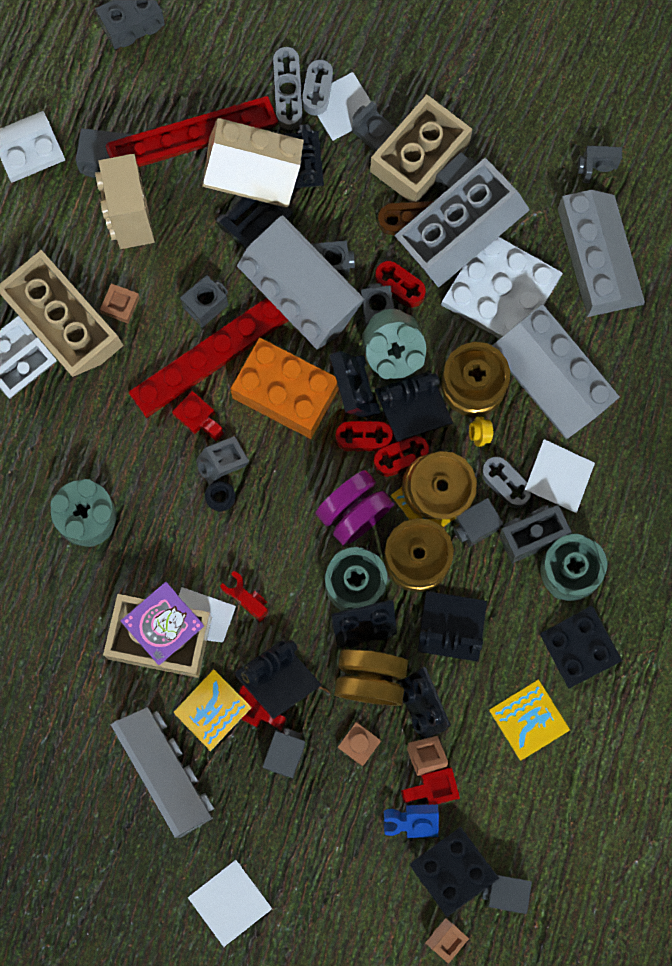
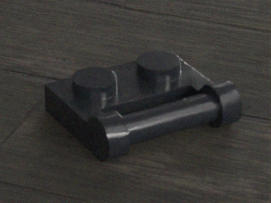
[215,197,294,250]
[330,351,381,418]

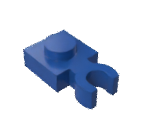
[384,804,439,838]

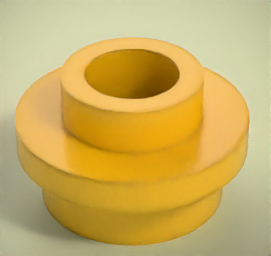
[469,416,493,447]

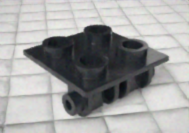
[282,125,324,188]
[375,371,453,442]
[417,591,487,662]
[331,600,397,648]
[540,605,623,689]
[234,640,322,719]
[397,667,451,740]
[409,827,499,917]

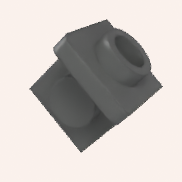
[352,101,396,152]
[578,146,622,183]
[196,436,249,485]

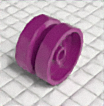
[315,470,394,547]

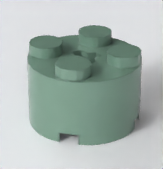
[362,309,427,379]
[50,479,117,547]
[540,534,607,601]
[325,547,387,611]

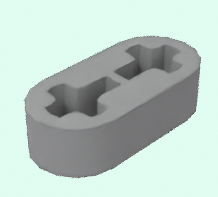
[302,60,333,115]
[482,457,531,508]

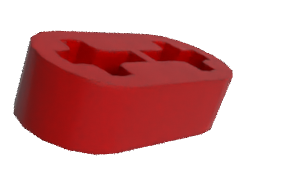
[375,261,426,308]
[335,421,393,451]
[374,436,429,477]

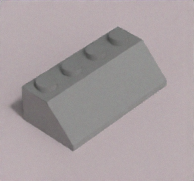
[394,158,530,288]
[558,190,645,317]
[237,215,364,349]
[492,304,620,439]
[110,707,214,838]

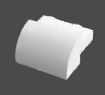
[0,111,65,183]
[0,316,57,399]

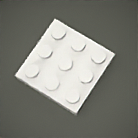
[441,237,563,339]

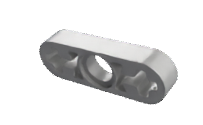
[273,47,302,130]

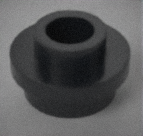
[205,481,236,512]

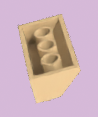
[0,250,124,377]

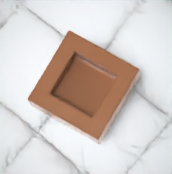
[100,283,140,324]
[338,722,381,767]
[407,736,448,776]
[425,918,469,964]

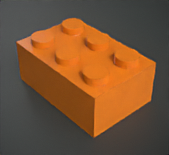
[230,337,339,439]

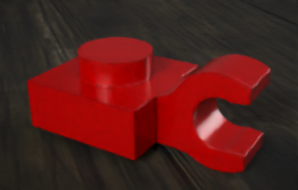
[172,391,224,442]
[220,571,268,622]
[238,685,287,730]
[401,767,460,805]

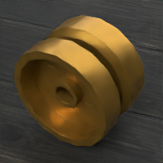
[441,342,510,417]
[402,451,477,520]
[384,518,454,592]
[334,650,408,706]

